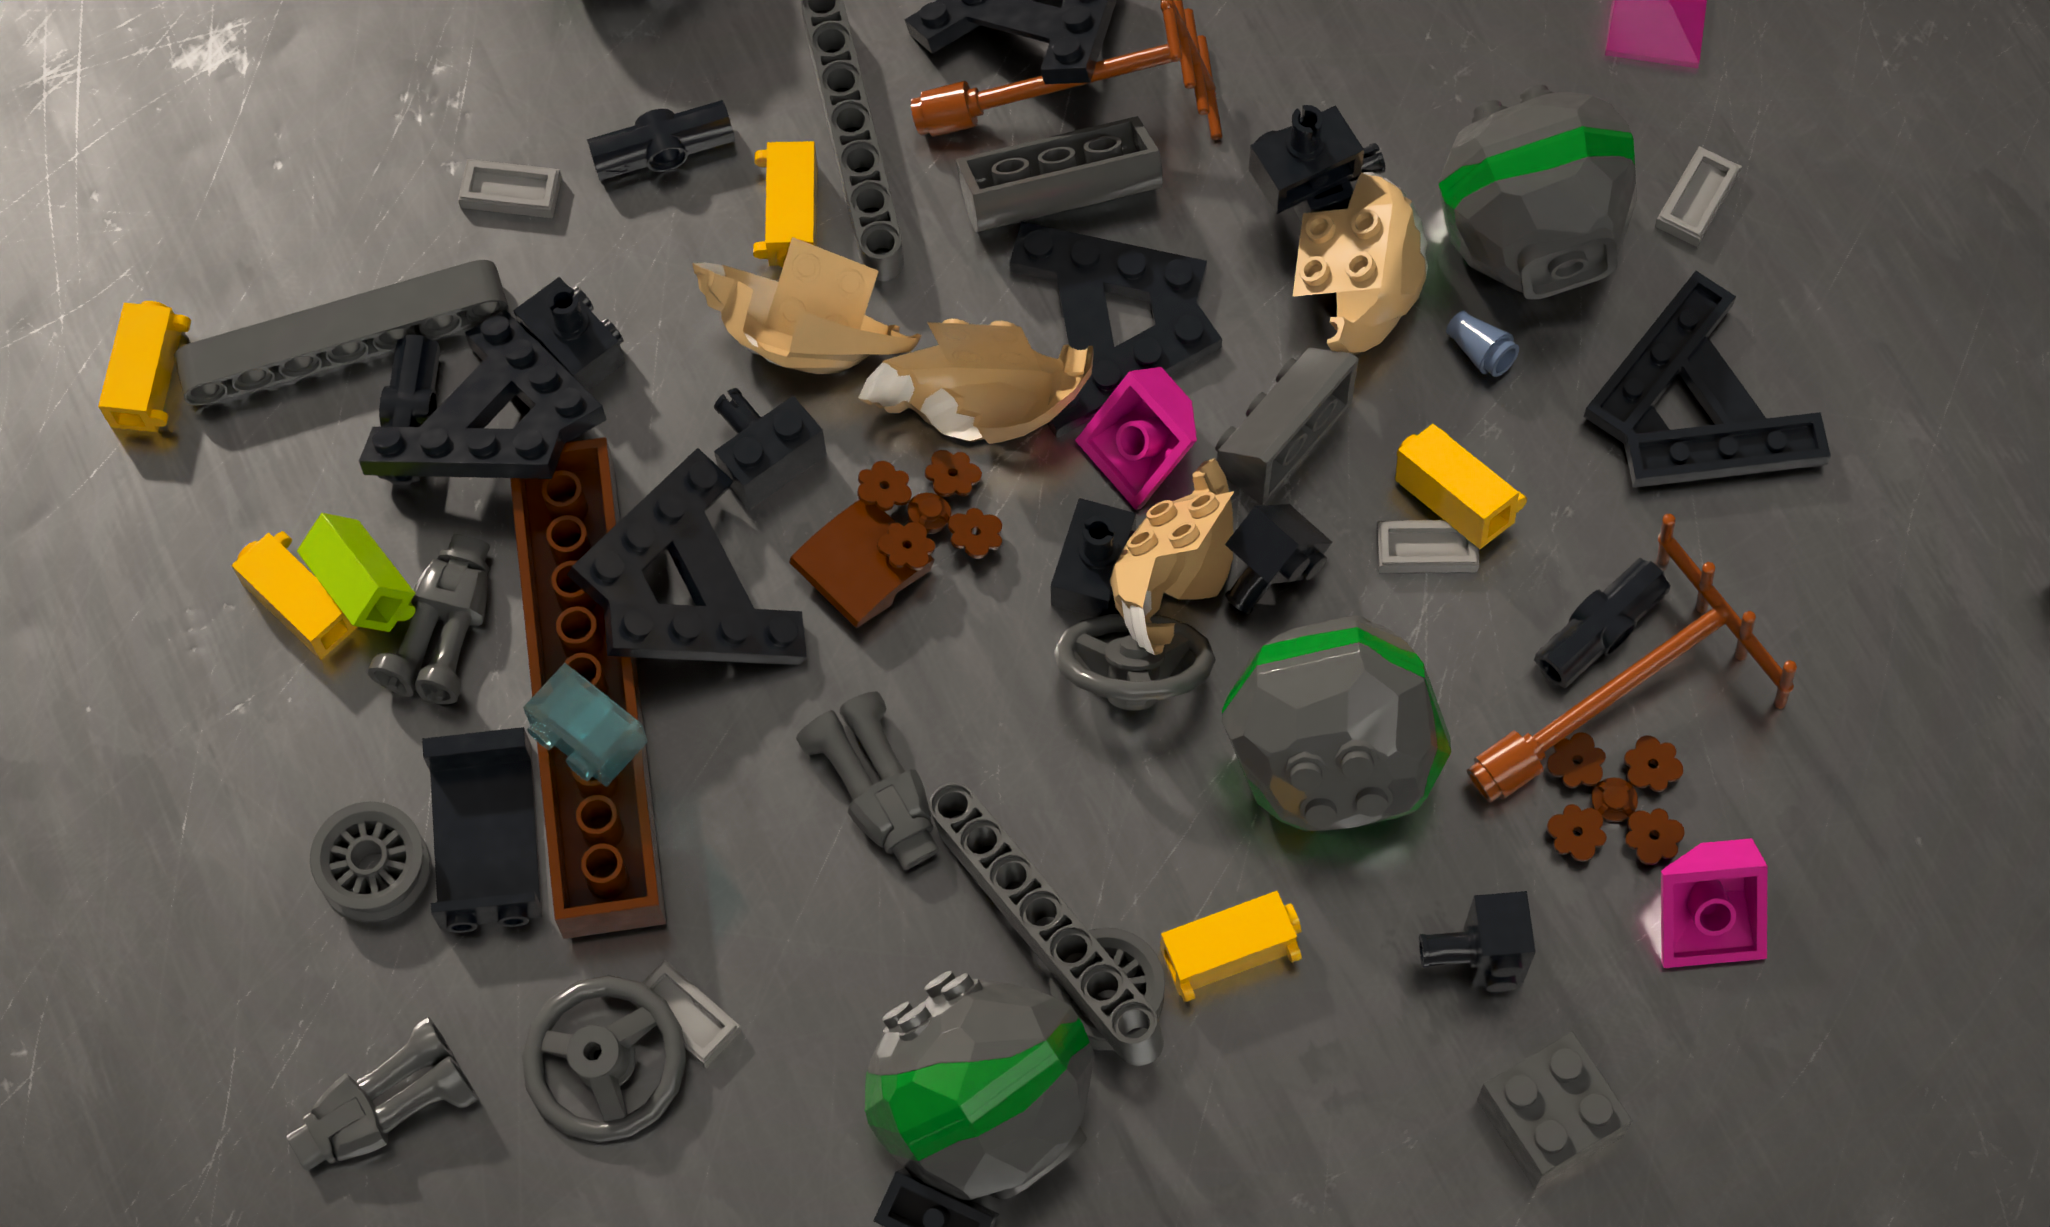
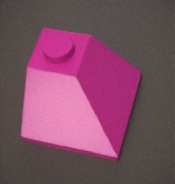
[1605,0,1707,68]
[1075,367,1197,510]
[1661,838,1768,968]

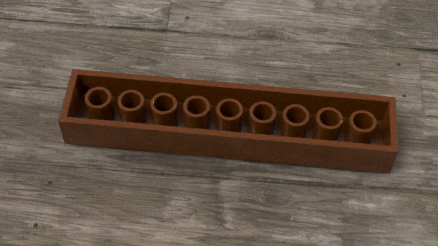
[510,437,666,939]

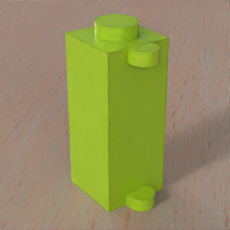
[297,512,416,632]

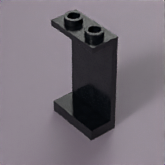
[422,727,542,933]

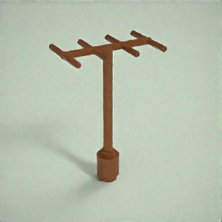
[911,0,1223,141]
[1466,514,1797,803]

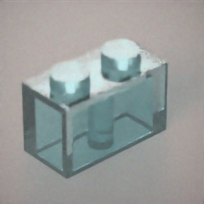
[523,663,648,787]

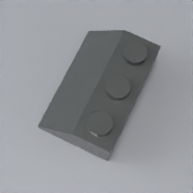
[1215,348,1359,505]

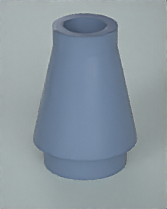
[1446,311,1519,377]

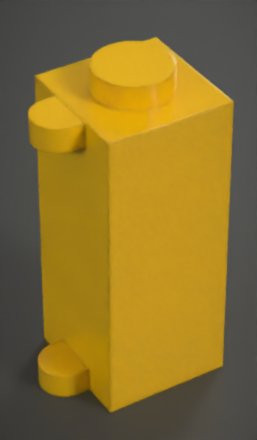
[753,141,818,268]
[98,301,191,432]
[1395,424,1527,549]
[231,531,358,660]
[1160,891,1302,1002]

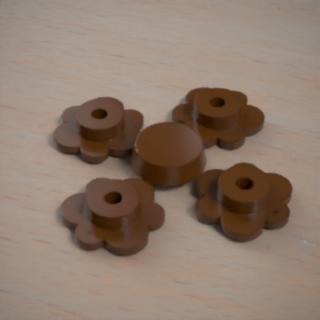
[857,450,1002,570]
[1547,732,1685,865]

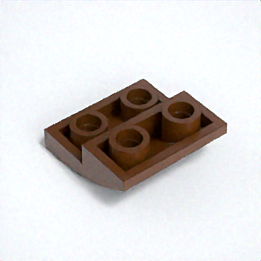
[789,500,935,628]

